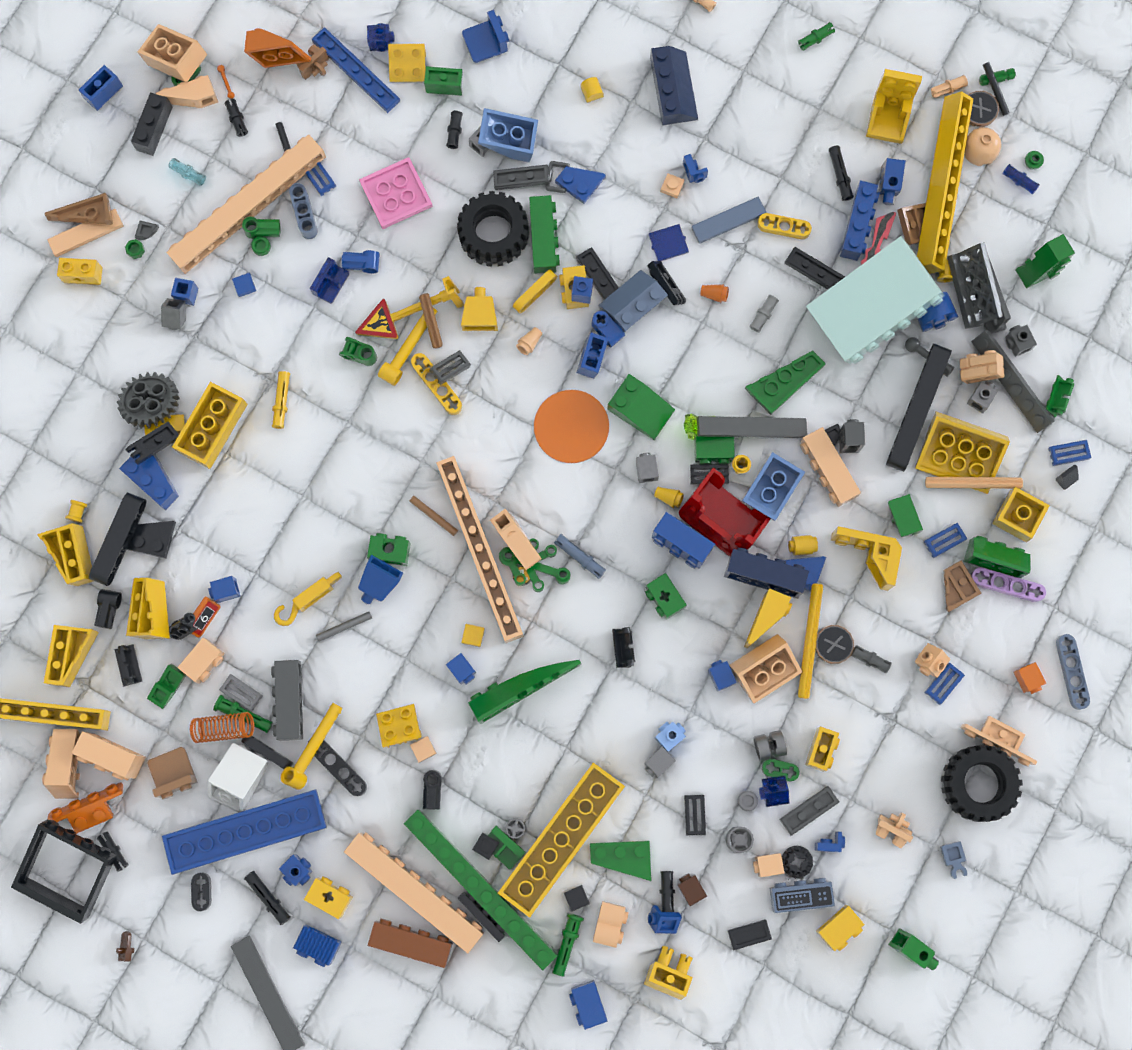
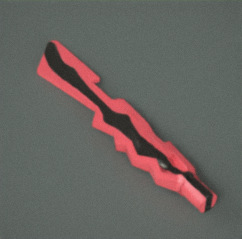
[860,212,896,265]

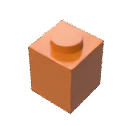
[1013,662,1046,694]

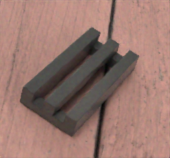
[429,350,471,385]

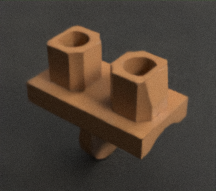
[296,44,329,80]

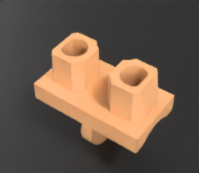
[876,812,913,848]

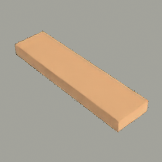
[47,209,124,257]

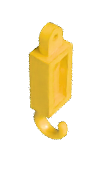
[274,572,342,626]

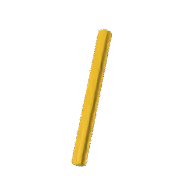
[798,583,823,699]

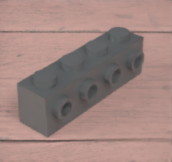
[271,660,303,741]

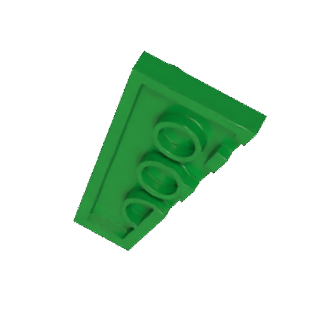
[745,350,826,415]

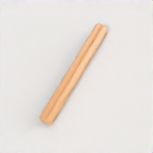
[925,477,1023,489]

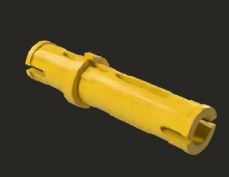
[272,371,290,429]

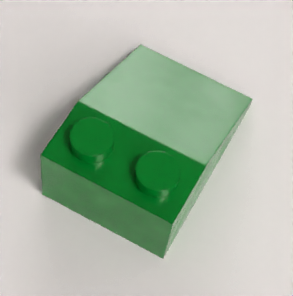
[607,374,675,440]

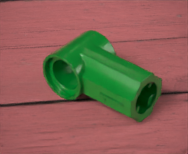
[242,217,281,239]

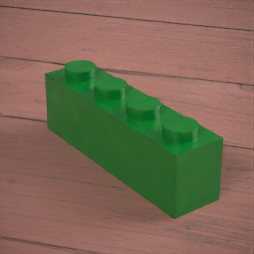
[529,195,560,274]

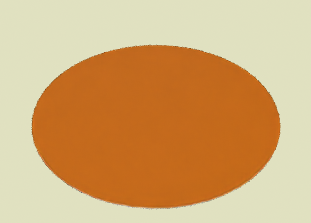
[534,390,609,463]

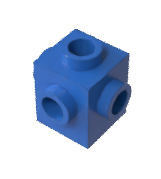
[279,854,313,886]

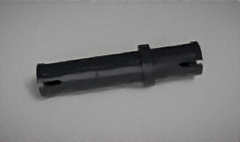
[828,145,854,201]
[244,871,291,925]

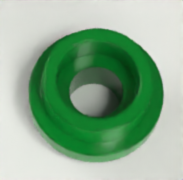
[1025,151,1044,169]

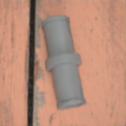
[749,295,779,333]

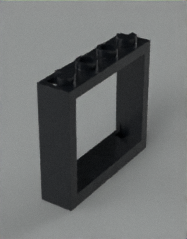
[11,819,117,924]

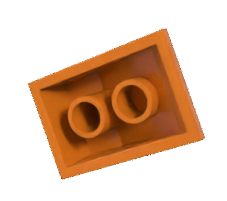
[244,28,311,68]

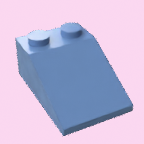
[478,108,538,163]
[742,452,805,521]

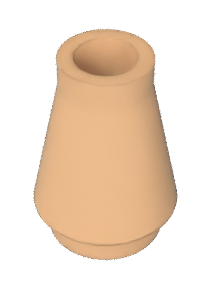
[516,327,542,355]

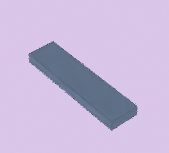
[691,196,766,244]

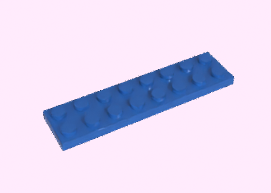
[162,789,327,875]

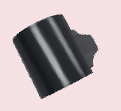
[94,589,122,629]
[423,770,442,810]

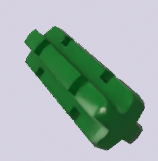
[979,68,1016,86]

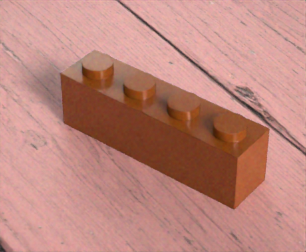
[367,918,453,968]

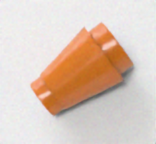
[700,284,729,303]

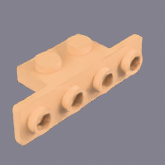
[961,716,1038,767]

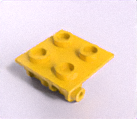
[388,44,426,82]
[376,704,422,748]

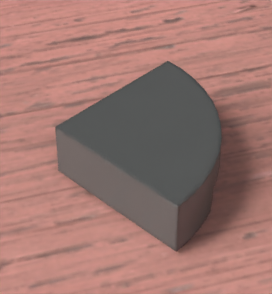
[135,220,159,240]

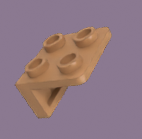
[148,747,198,800]

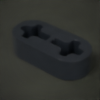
[191,872,212,911]

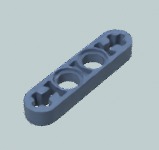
[1056,634,1090,710]

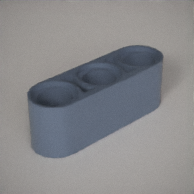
[289,183,318,239]

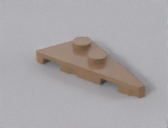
[45,193,113,225]

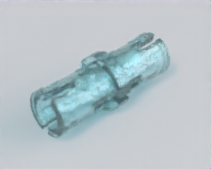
[168,158,206,186]

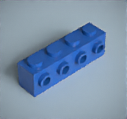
[840,180,880,261]

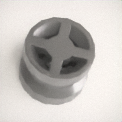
[506,819,526,839]

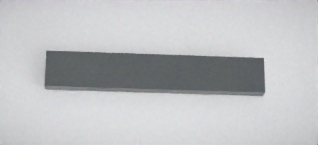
[697,416,808,438]
[231,936,305,1050]

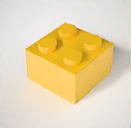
[992,487,1050,542]

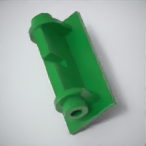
[1046,375,1075,417]

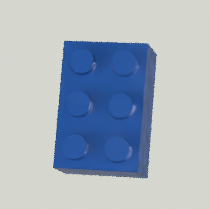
[652,512,715,569]

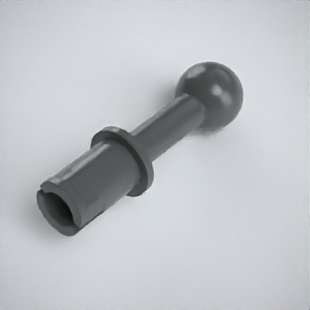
[905,337,955,377]

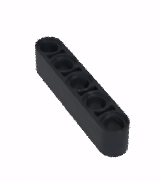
[89,492,147,586]

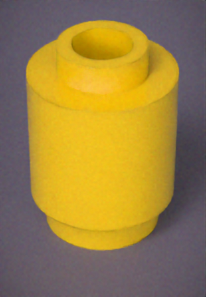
[788,535,818,556]

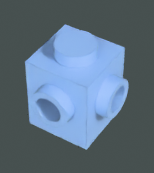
[654,722,686,752]

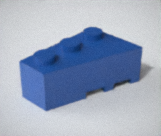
[119,454,179,510]

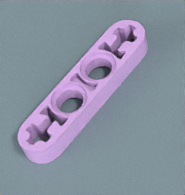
[971,568,1046,602]

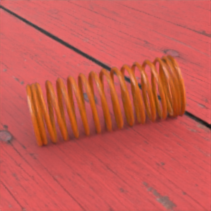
[190,712,254,743]

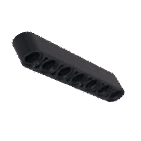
[886,343,952,472]

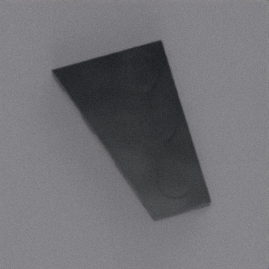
[127,521,176,559]

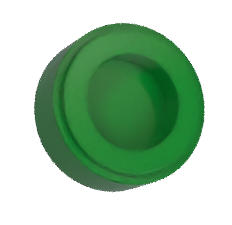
[251,236,271,256]

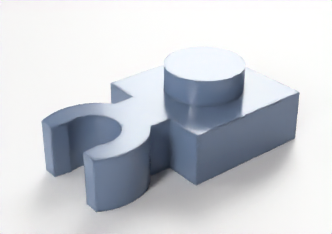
[940,841,967,879]

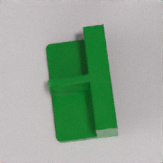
[424,66,463,96]
[888,494,923,537]
[488,825,526,869]

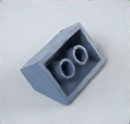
[598,270,668,332]

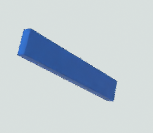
[312,27,400,113]

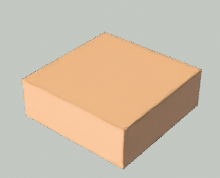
[410,736,437,763]

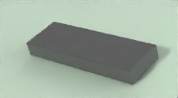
[493,164,550,190]
[779,786,839,836]

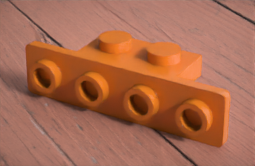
[47,782,124,834]

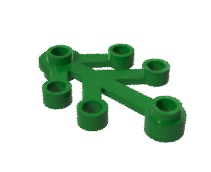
[499,538,571,592]

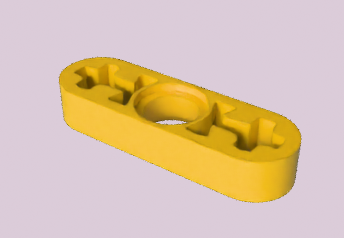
[758,213,812,239]
[513,269,558,314]

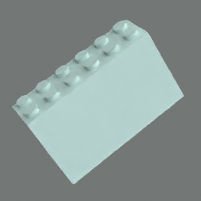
[806,236,945,364]

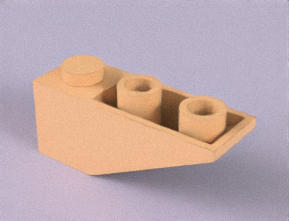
[156,75,218,108]
[490,509,542,570]

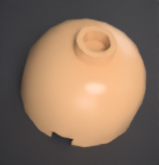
[964,127,1001,166]

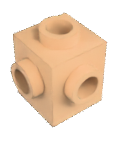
[915,643,951,678]

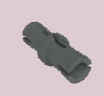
[851,645,892,673]

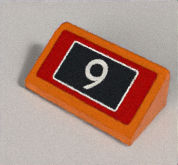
[191,596,221,638]

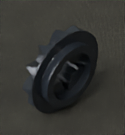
[782,846,813,878]

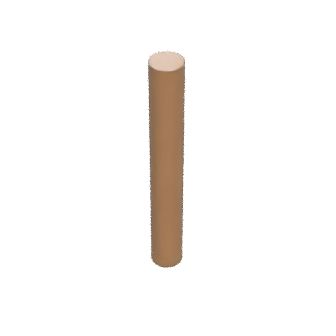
[409,496,458,536]

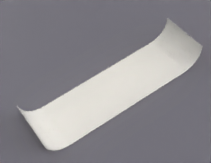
[730,410,774,487]

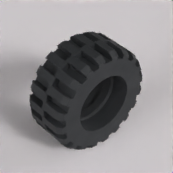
[457,191,529,267]
[941,745,1023,822]

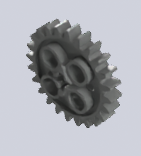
[117,372,180,429]

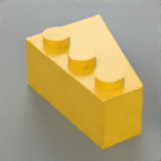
[37,523,93,586]
[126,578,170,639]

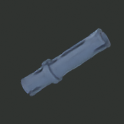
[554,534,606,579]

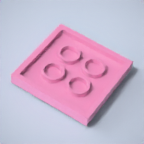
[359,157,433,229]

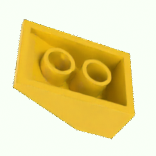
[744,589,792,648]

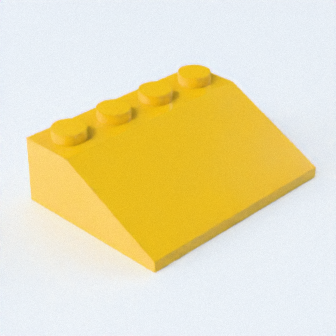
[915,411,1010,494]

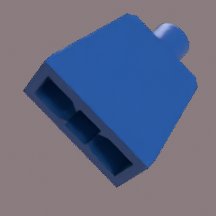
[358,555,403,604]

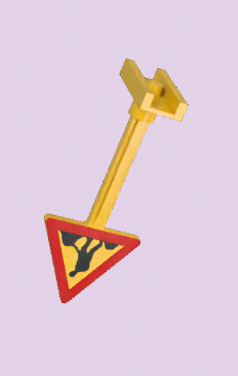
[355,276,464,339]

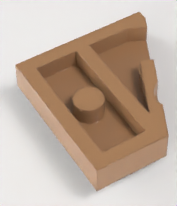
[897,203,926,245]
[943,560,982,612]

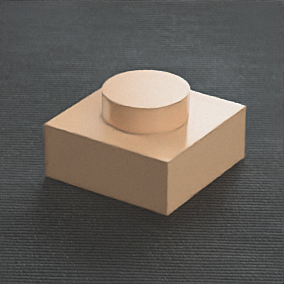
[660,173,685,198]

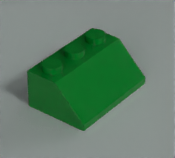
[964,536,1031,578]

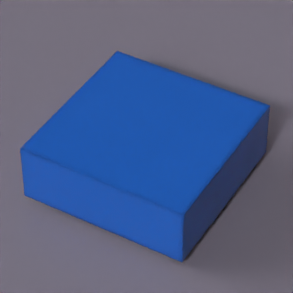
[232,272,256,297]

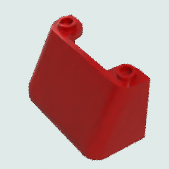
[679,468,771,556]

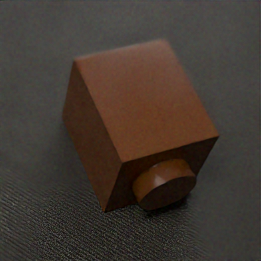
[677,873,707,906]

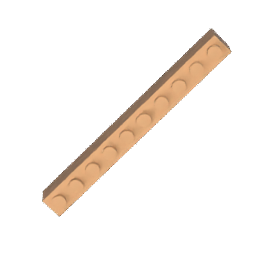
[166,135,326,274]
[436,456,524,643]

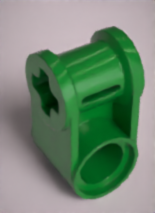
[339,337,377,366]

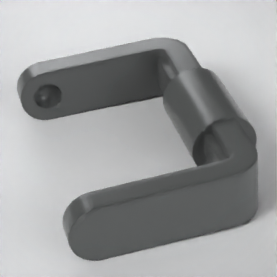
[546,161,570,193]

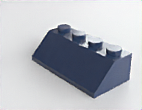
[650,46,698,125]
[724,548,809,599]

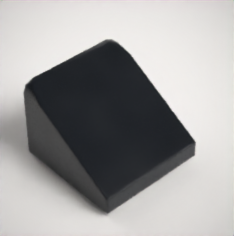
[1056,465,1079,490]

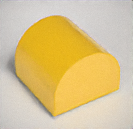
[581,77,604,103]

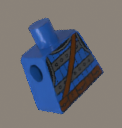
[879,158,906,205]

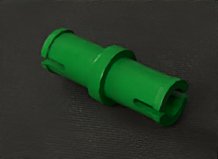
[798,22,835,51]

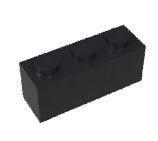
[131,92,173,156]

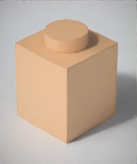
[753,853,785,877]

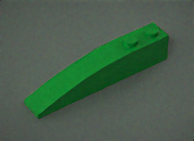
[468,660,581,724]

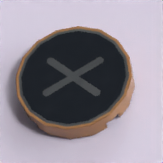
[968,91,999,127]
[815,625,854,664]

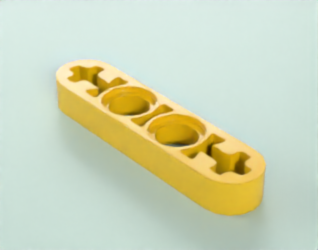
[411,353,462,415]

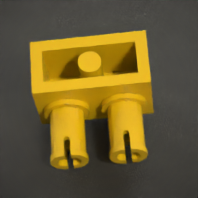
[644,946,693,1000]

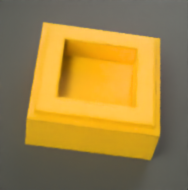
[461,624,485,647]

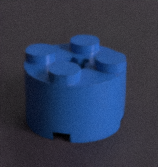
[916,292,958,332]

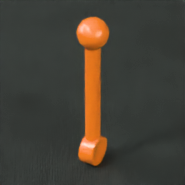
[217,65,235,99]

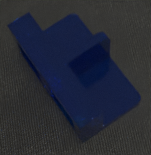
[310,257,349,304]

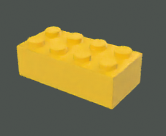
[172,382,248,469]

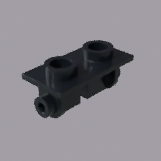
[169,613,198,640]
[612,627,636,668]
[114,644,142,687]

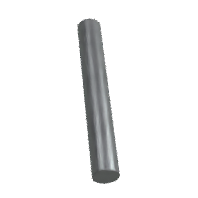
[316,612,372,642]

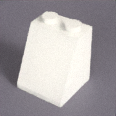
[208,743,268,813]

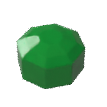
[125,239,145,259]

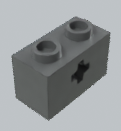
[839,419,865,453]

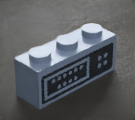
[770,878,835,913]

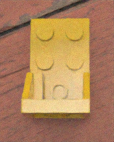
[866,69,922,144]
[831,526,902,591]

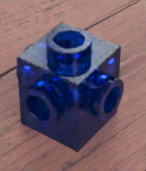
[367,23,395,52]
[759,776,790,807]

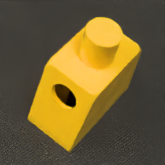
[461,287,498,331]

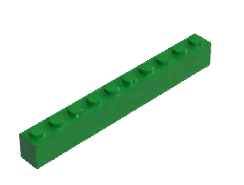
[404,810,558,971]

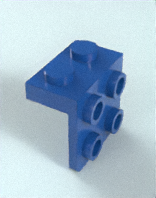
[462,10,509,63]

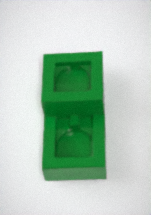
[147,664,186,709]

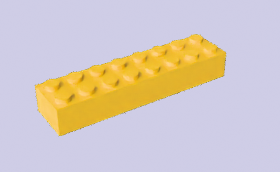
[498,762,625,918]

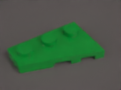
[590,841,651,881]

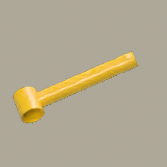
[378,308,438,386]
[280,703,343,790]

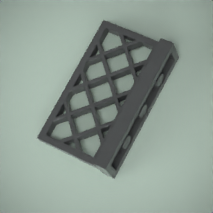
[947,242,1003,329]
[972,251,1011,334]

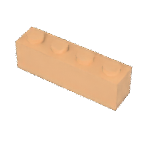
[800,427,861,507]

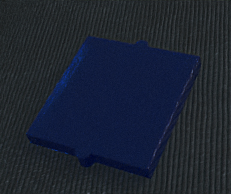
[648,224,689,261]

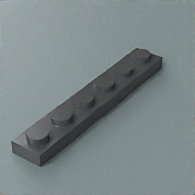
[971,330,1055,433]

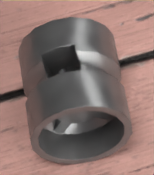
[753,730,787,762]
[725,826,754,853]

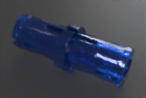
[1002,164,1040,195]

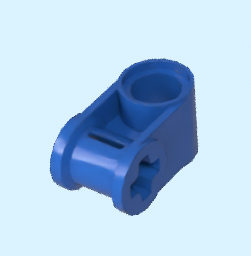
[591,311,625,348]

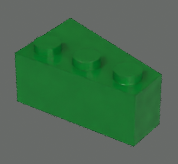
[1015,234,1075,289]

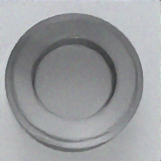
[738,791,758,811]

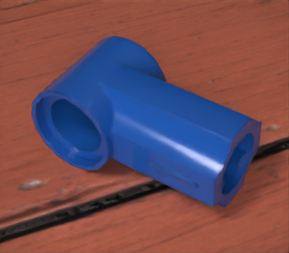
[342,250,380,274]

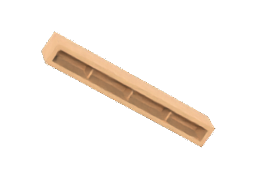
[344,832,484,953]

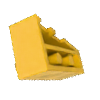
[44,625,99,687]

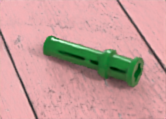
[213,695,273,733]
[552,913,584,977]

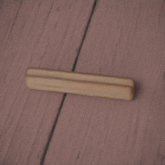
[419,293,443,348]

